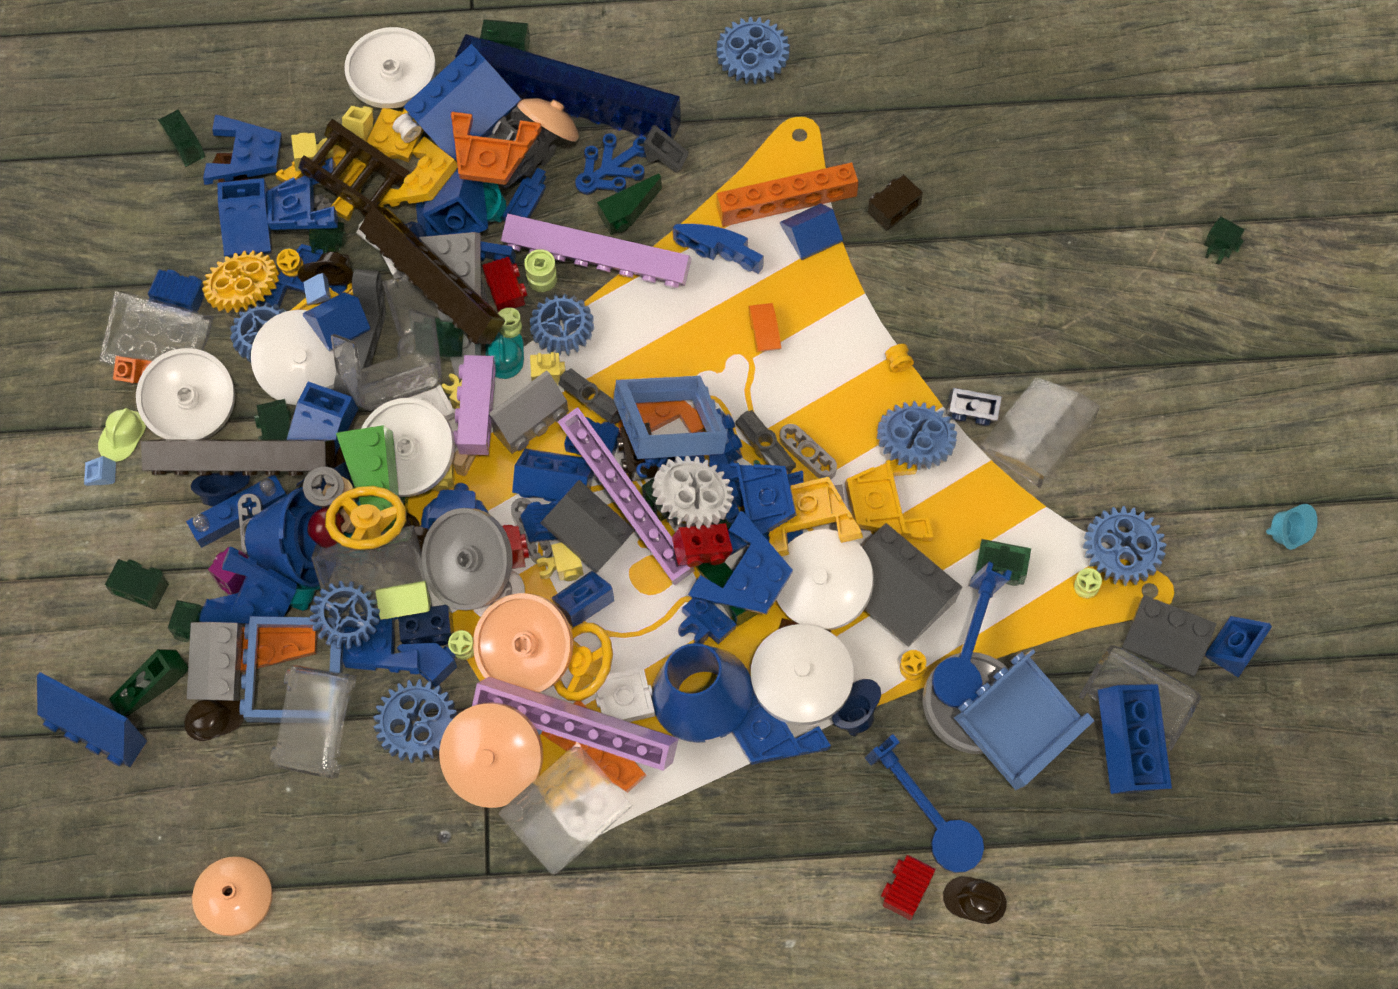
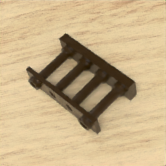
[298,119,410,217]

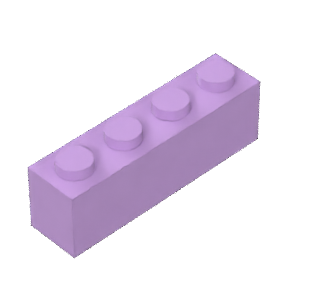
[453,355,496,455]

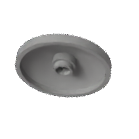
[421,508,512,610]
[923,652,1008,754]

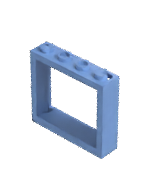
[613,376,729,459]
[240,616,344,723]

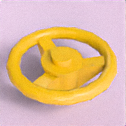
[325,486,406,550]
[554,623,613,701]

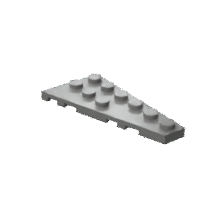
[419,232,481,378]

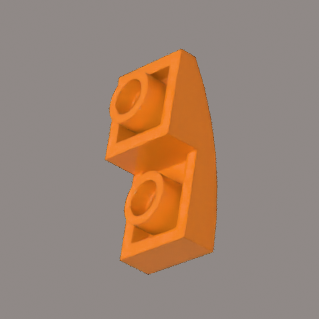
[749,303,781,352]
[113,356,152,383]

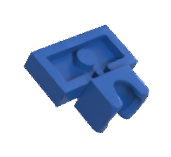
[678,598,736,644]

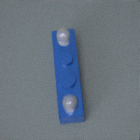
[186,475,286,548]

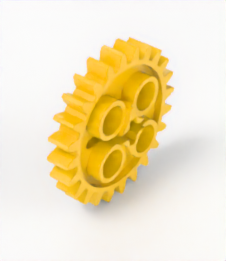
[202,250,279,313]

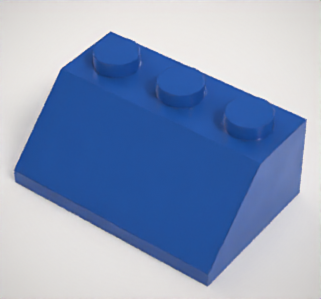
[512,448,594,502]

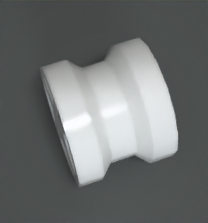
[392,113,422,143]

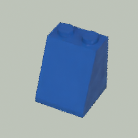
[422,168,488,235]

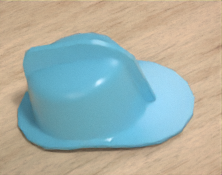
[1266,504,1317,550]

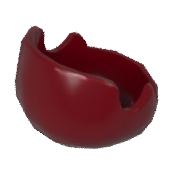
[307,507,345,548]

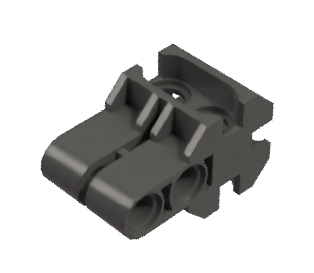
[487,107,557,188]

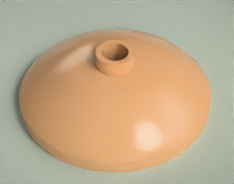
[517,98,579,142]
[192,857,273,936]

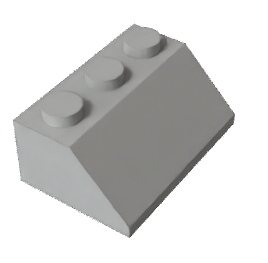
[489,370,569,454]
[187,622,243,701]

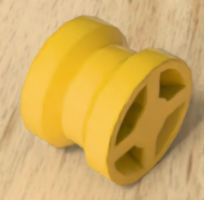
[277,249,304,277]
[885,344,914,373]
[900,650,926,680]

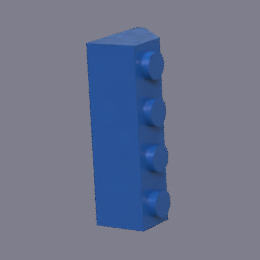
[1098,684,1172,794]

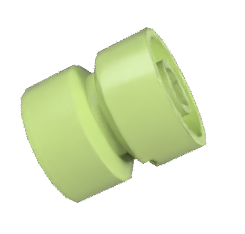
[524,249,557,292]

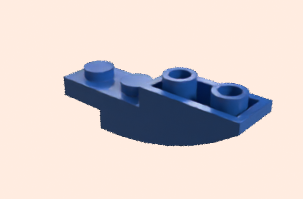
[673,224,764,274]
[709,408,744,507]

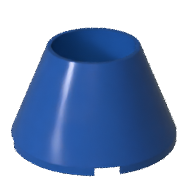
[245,487,339,587]
[651,643,753,743]

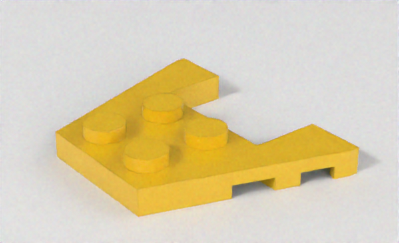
[378,137,458,207]
[275,145,366,221]
[845,458,933,541]
[769,477,863,556]

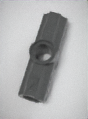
[558,368,621,424]
[735,410,796,474]

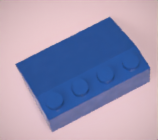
[403,44,521,161]
[37,672,147,767]

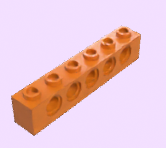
[717,162,858,227]

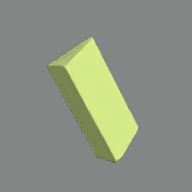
[375,581,431,620]

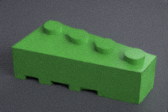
[336,425,399,531]

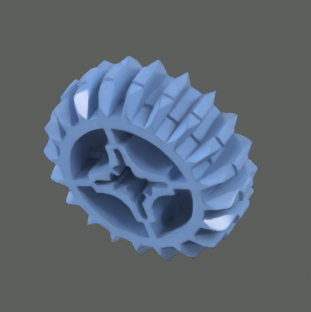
[530,293,594,356]
[230,301,286,363]
[310,581,380,650]

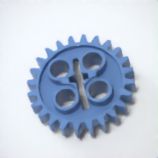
[717,17,790,84]
[877,401,957,470]
[1083,506,1166,586]
[373,679,458,763]

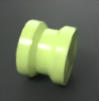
[498,308,522,338]
[1074,568,1102,599]
[448,630,474,660]

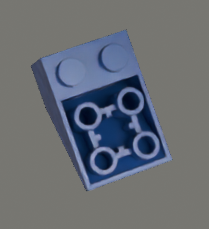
[217,178,272,257]
[287,381,358,455]

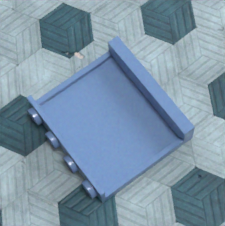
[954,649,1094,790]

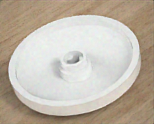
[345,27,436,108]
[251,310,346,406]
[136,348,235,439]
[361,398,455,497]
[776,529,874,630]
[751,624,854,725]

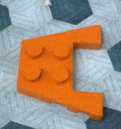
[451,112,542,185]
[618,377,706,457]

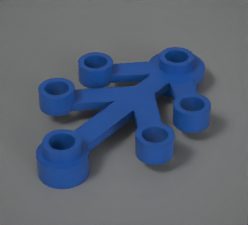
[575,133,646,195]

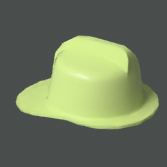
[98,408,146,462]

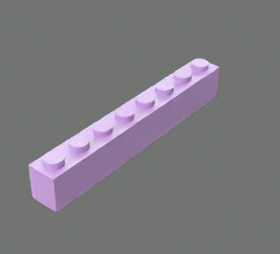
[501,214,692,288]
[558,407,695,585]
[472,677,679,771]

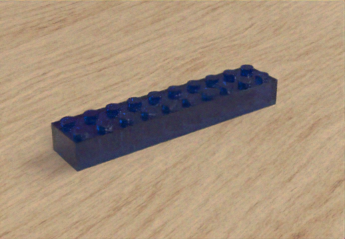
[455,34,681,140]

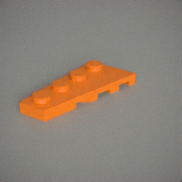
[240,627,318,673]
[541,701,647,793]

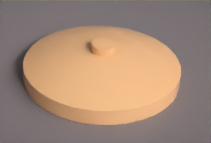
[473,593,573,693]
[439,702,543,808]

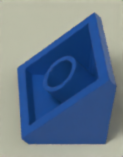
[780,203,843,260]
[303,292,370,351]
[551,571,614,628]
[1205,616,1272,678]

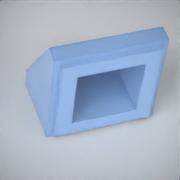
[304,273,331,305]
[84,456,116,486]

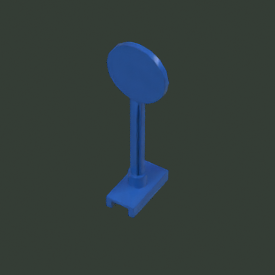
[932,562,1012,708]
[865,734,984,873]

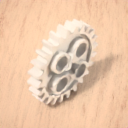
[652,456,734,529]

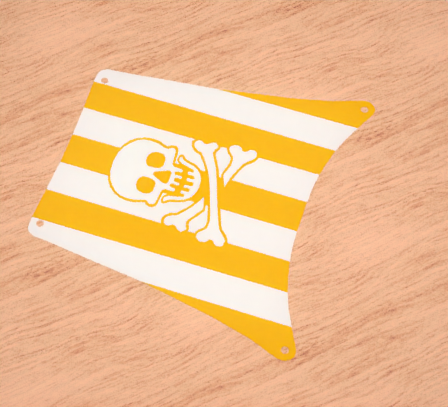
[351,117,1174,839]

